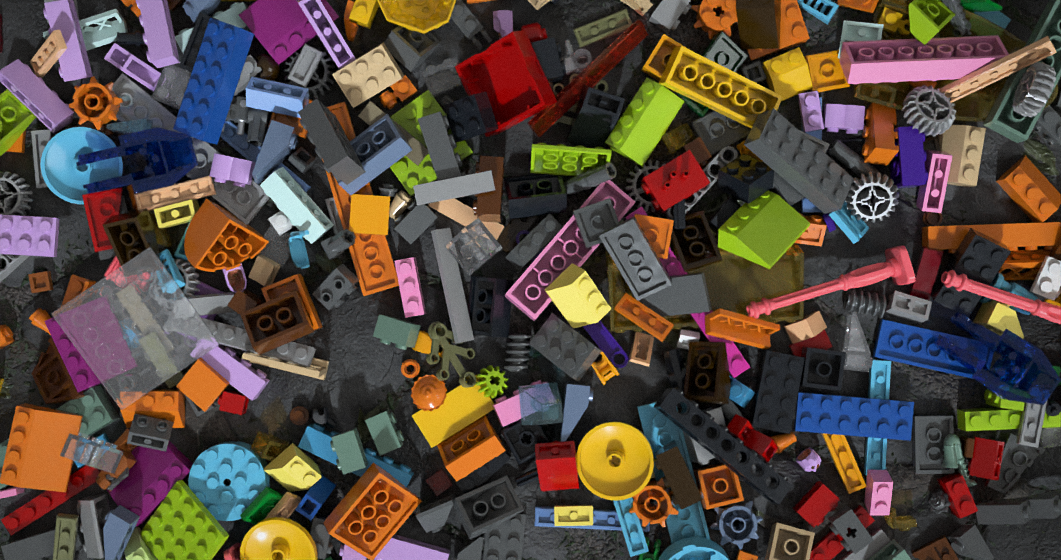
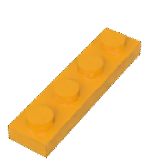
[821,433,867,494]

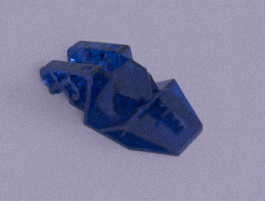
[76,127,199,194]
[934,312,1061,405]

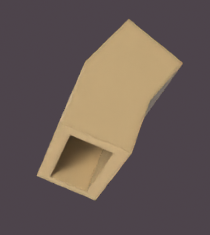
[248,254,281,286]

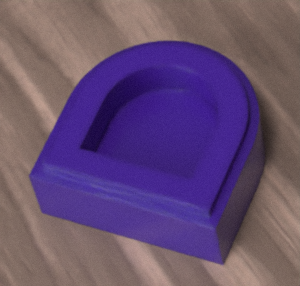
[822,213,836,233]

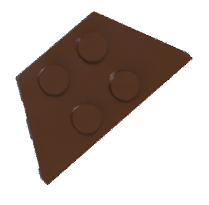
[32,337,85,405]

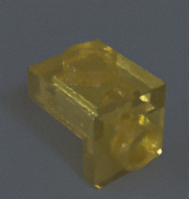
[884,506,917,531]

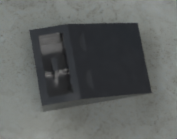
[566,85,625,148]

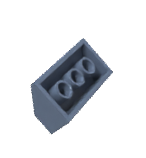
[337,114,413,195]

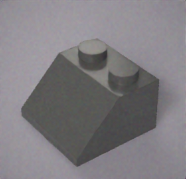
[385,26,441,72]

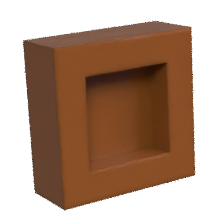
[28,271,53,293]

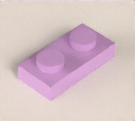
[797,91,824,132]

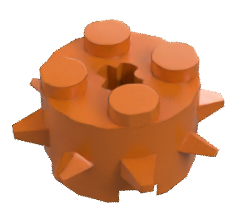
[691,0,738,39]
[69,76,123,130]
[629,478,679,527]

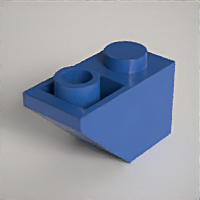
[295,474,336,520]

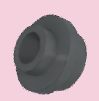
[378,183,398,196]

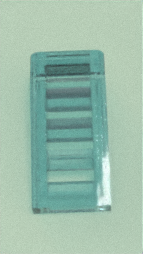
[106,118,153,136]

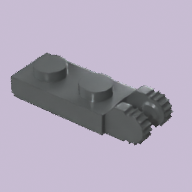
[451,0,492,51]

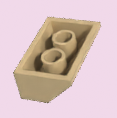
[938,125,986,187]

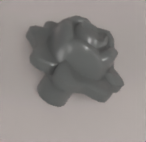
[929,491,951,514]

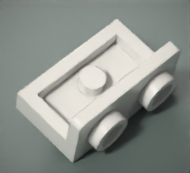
[1030,256,1061,301]

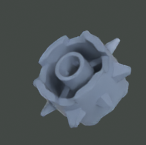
[710,496,763,549]

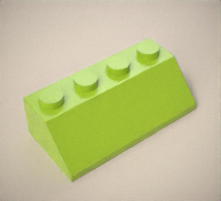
[605,78,684,167]

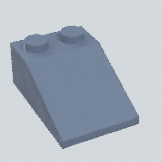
[252,120,298,184]
[560,381,593,442]

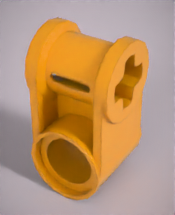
[412,330,450,357]
[591,349,620,385]

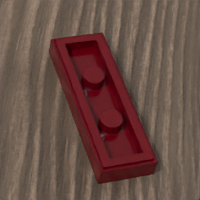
[909,247,943,301]

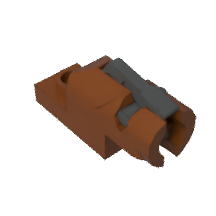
[95,428,137,491]

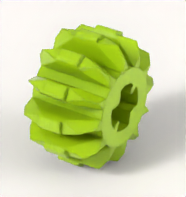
[475,365,508,398]

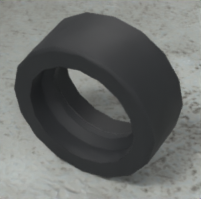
[708,197,741,234]

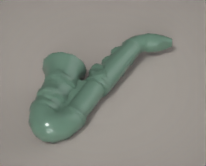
[941,434,977,487]

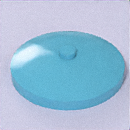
[41,127,123,204]

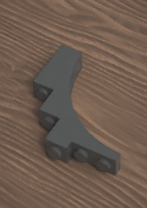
[976,489,1061,524]

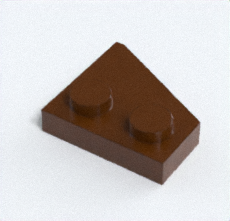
[911,535,959,560]

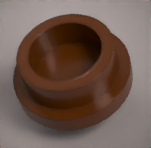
[923,211,943,226]
[290,406,309,425]

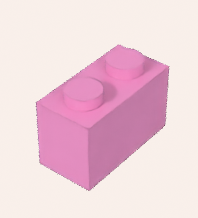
[864,470,893,515]

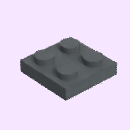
[573,198,619,249]

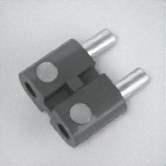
[222,96,249,135]

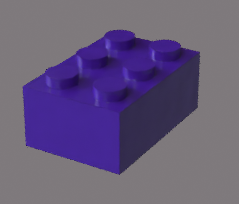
[889,126,928,188]

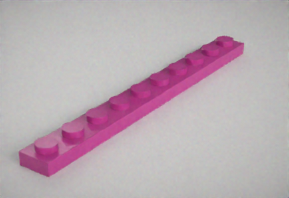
[625,206,750,378]

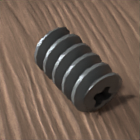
[843,288,887,318]
[504,333,532,374]

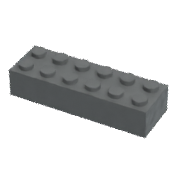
[744,108,854,214]

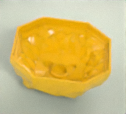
[377,0,457,34]

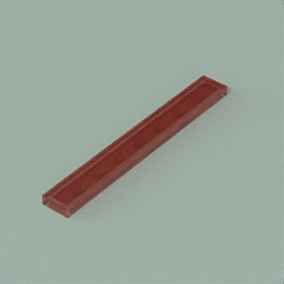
[527,19,648,138]

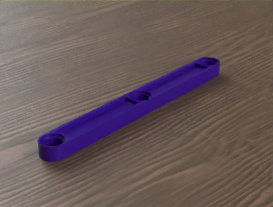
[516,230,628,368]

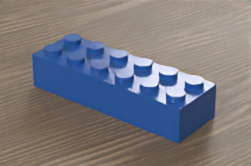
[173,18,254,145]

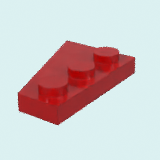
[82,187,123,252]

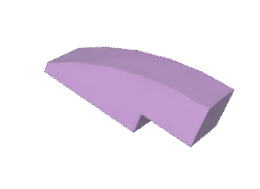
[104,43,165,92]

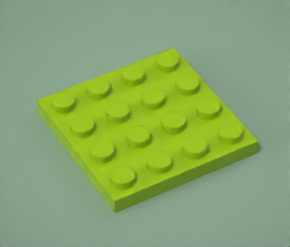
[390,90,473,197]
[140,480,230,560]

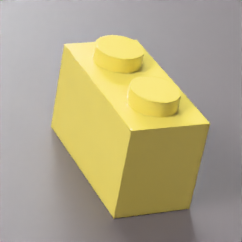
[154,199,199,228]

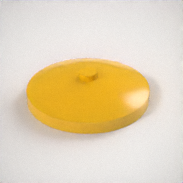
[576,421,654,501]
[240,517,318,560]

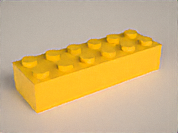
[659,46,783,129]

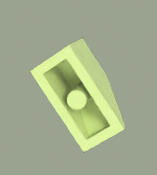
[124,526,157,560]

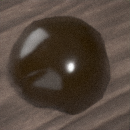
[257,53,280,81]

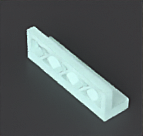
[43,9,128,51]

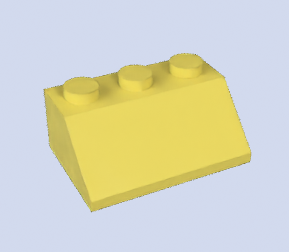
[545,263,611,329]

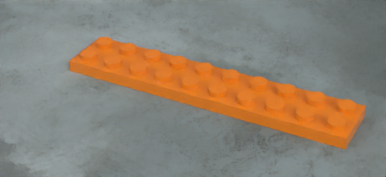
[322,102,399,296]

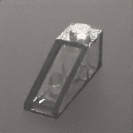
[843,312,873,372]

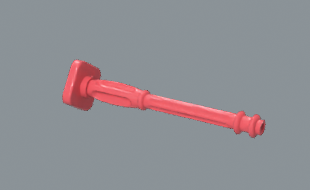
[746,245,915,319]
[941,270,1061,324]

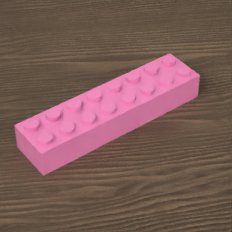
[839,35,1009,84]
[505,180,635,321]

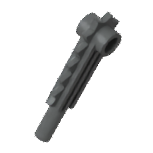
[942,0,971,37]

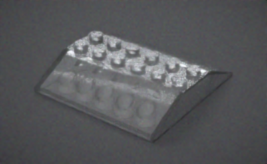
[51,247,220,410]

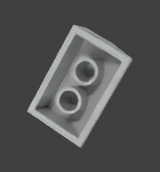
[77,493,110,559]

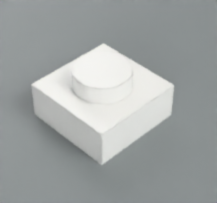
[268,211,294,236]
[677,329,700,349]

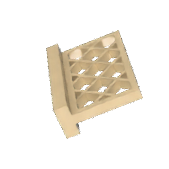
[242,352,329,380]

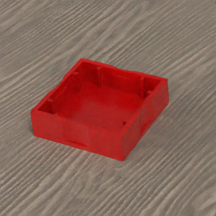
[455,30,557,137]

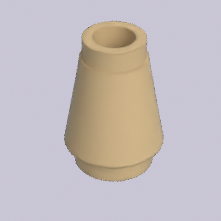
[390,190,413,219]

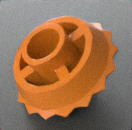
[411,374,447,412]

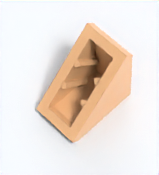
[784,310,827,344]
[628,331,654,367]

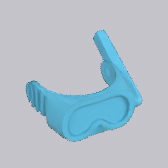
[288,230,310,269]

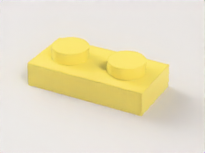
[554,505,593,526]

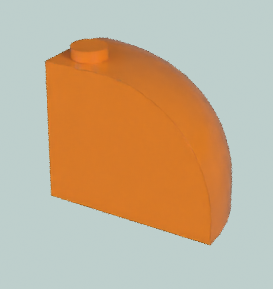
[184,199,269,272]

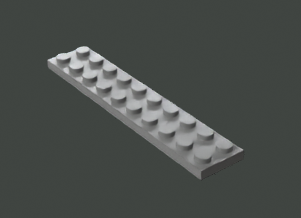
[112,73,270,225]

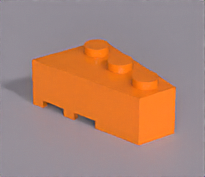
[862,102,899,166]

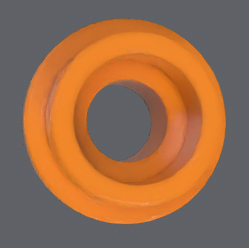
[401,359,420,378]

